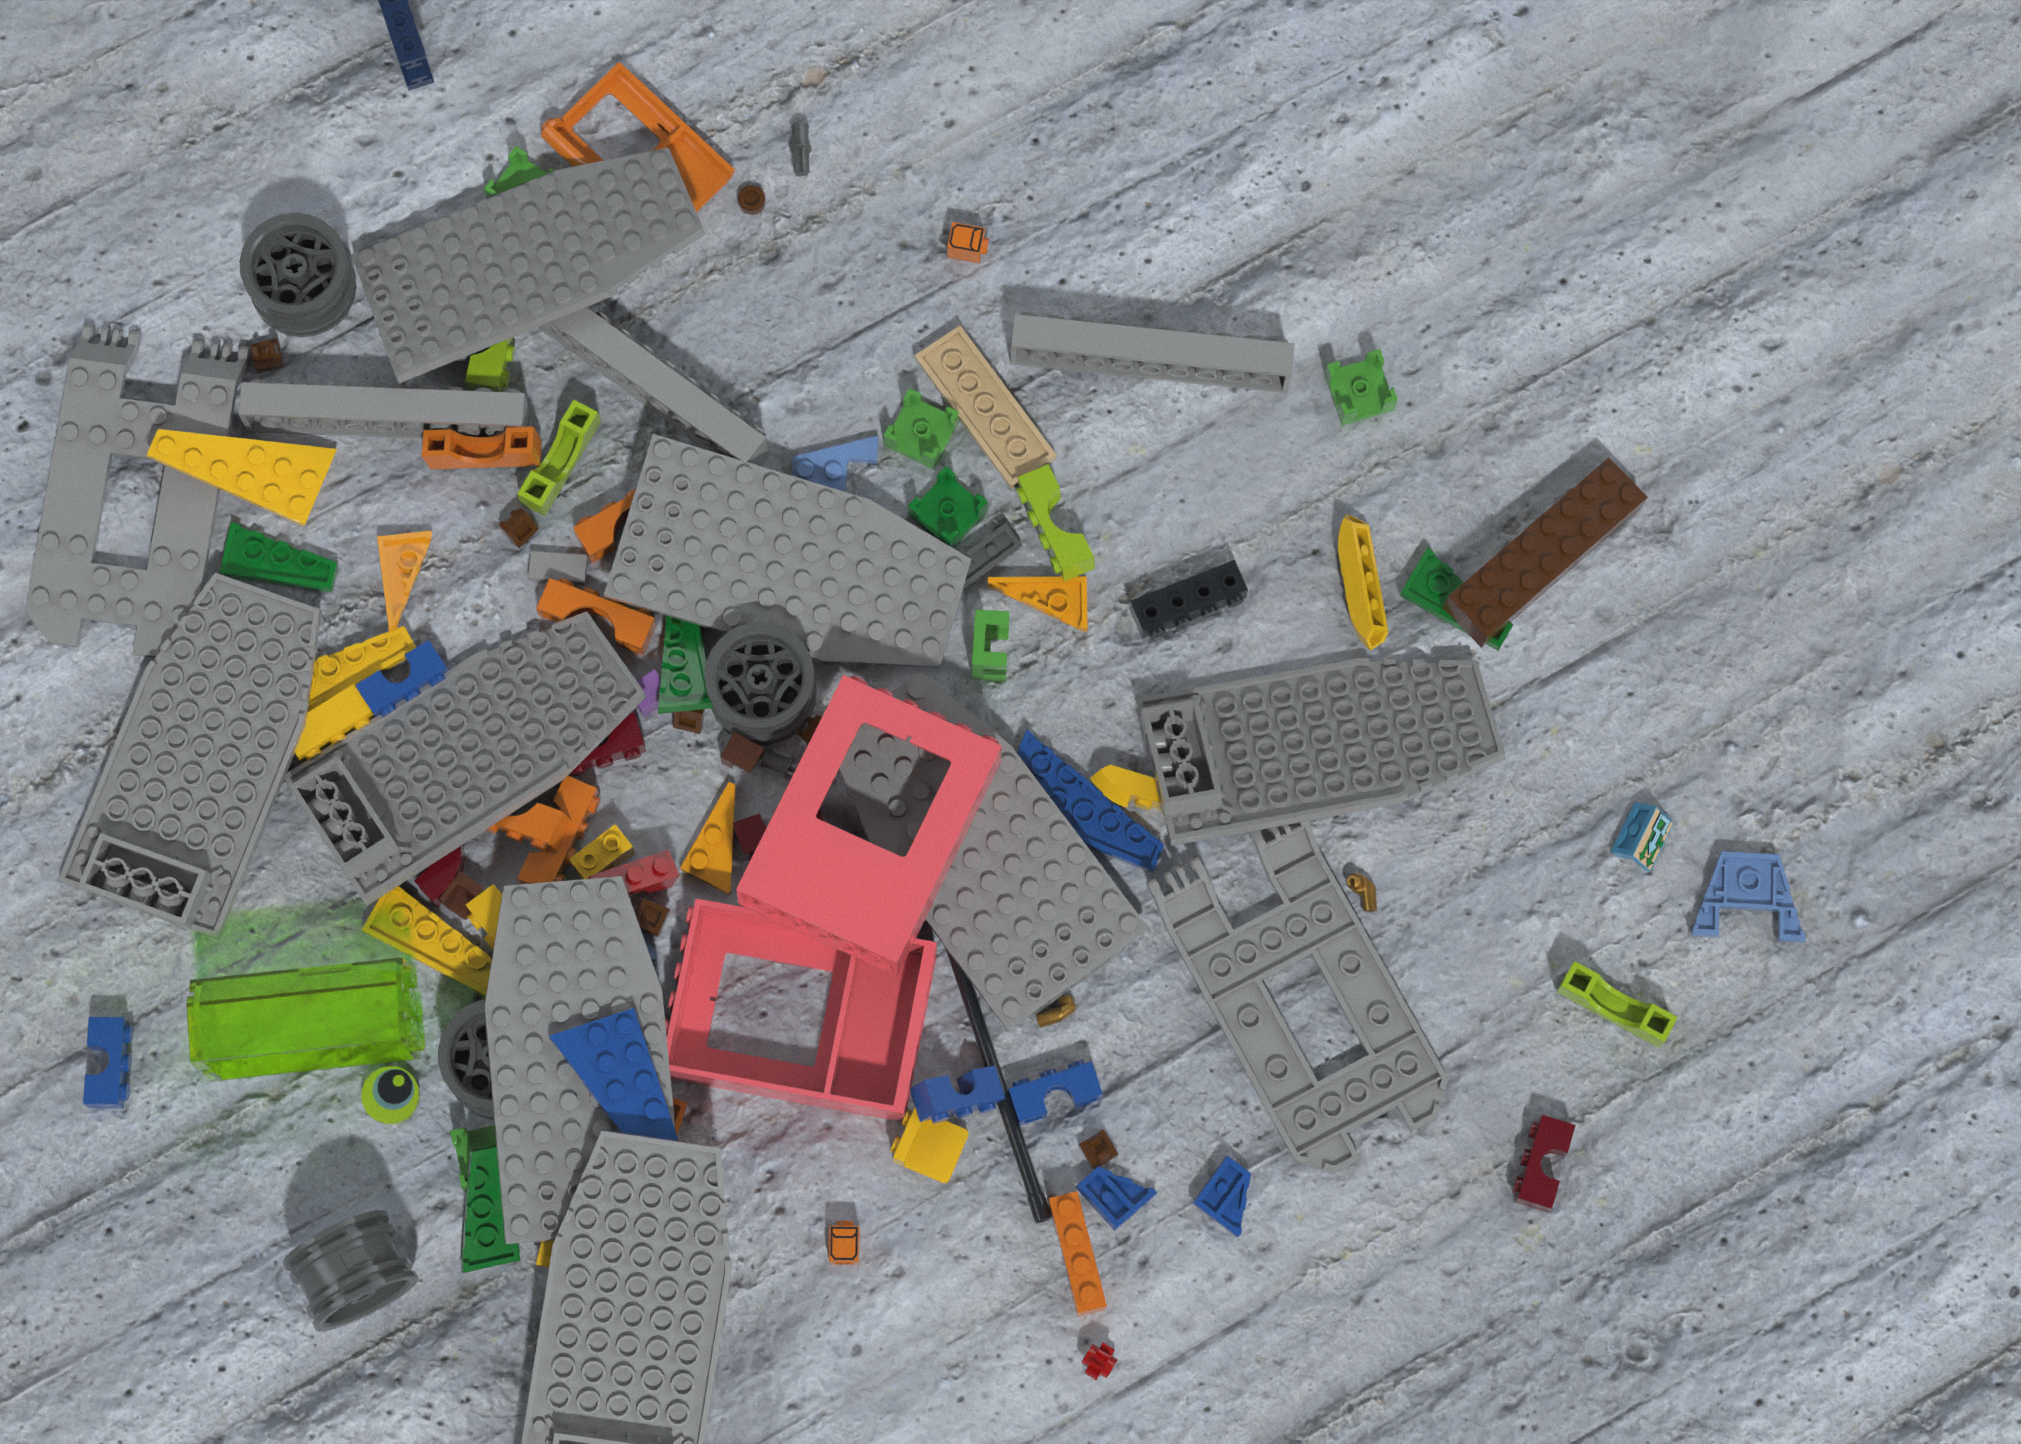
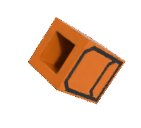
[947,222,989,263]
[829,1220,860,1265]

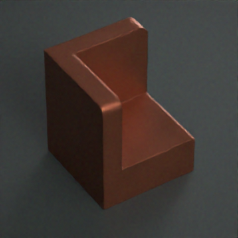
[720,732,765,773]
[439,871,484,920]

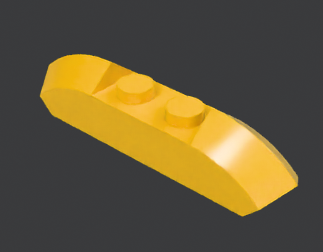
[1338,513,1389,651]
[1090,764,1163,814]

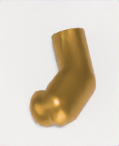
[1346,873,1377,912]
[1036,995,1076,1028]

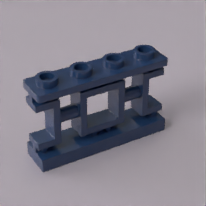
[378,0,435,91]

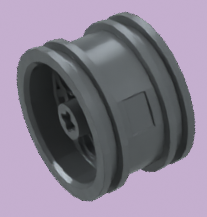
[239,213,357,338]
[704,622,817,746]
[438,999,494,1120]
[283,1210,419,1332]

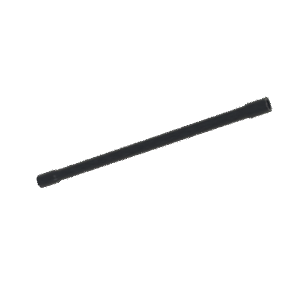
[943,945,1052,1224]

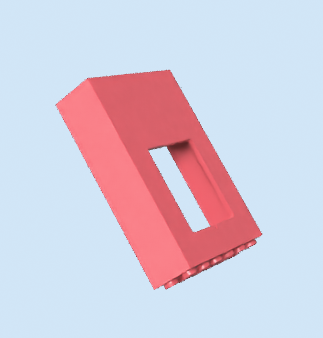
[736,675,1002,976]
[665,898,937,1122]

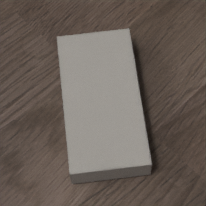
[528,551,588,585]

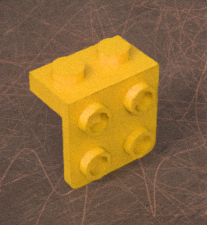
[890,1107,969,1184]

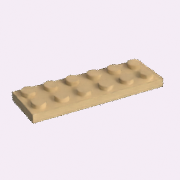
[914,325,1057,489]

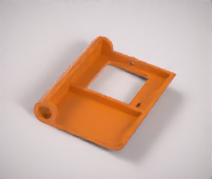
[541,62,735,213]

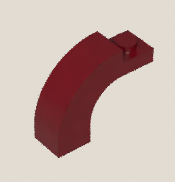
[414,844,465,907]

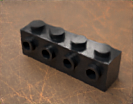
[1129,560,1248,639]

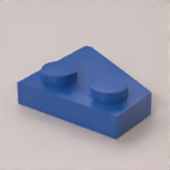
[1192,1156,1251,1237]
[1075,1166,1157,1231]

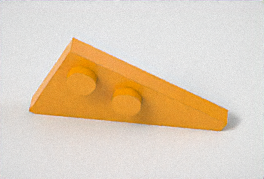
[377,531,432,631]
[988,576,1088,632]
[680,782,736,895]

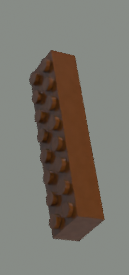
[1442,457,1648,648]

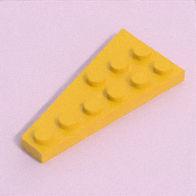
[146,429,337,526]

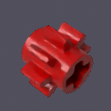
[1081,1342,1118,1380]

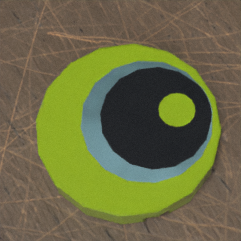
[361,1066,420,1125]

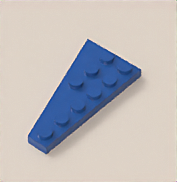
[1017,730,1164,873]
[548,1008,679,1141]

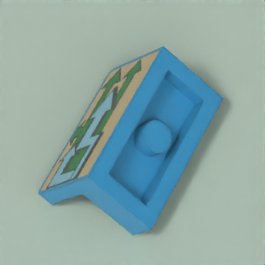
[1611,802,1674,871]

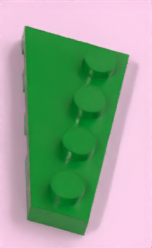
[219,522,338,593]
[1400,547,1513,651]
[657,616,713,714]
[461,1145,521,1273]

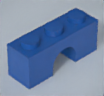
[355,640,448,717]
[83,1017,133,1109]
[1008,1060,1103,1126]
[910,1066,1006,1124]

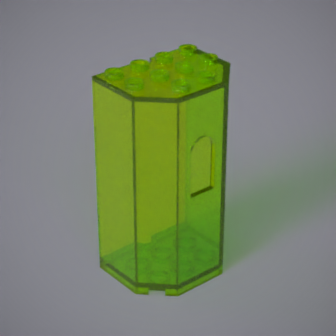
[186,957,425,1082]

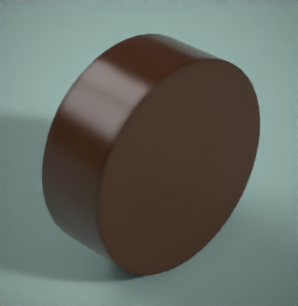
[738,185,766,215]

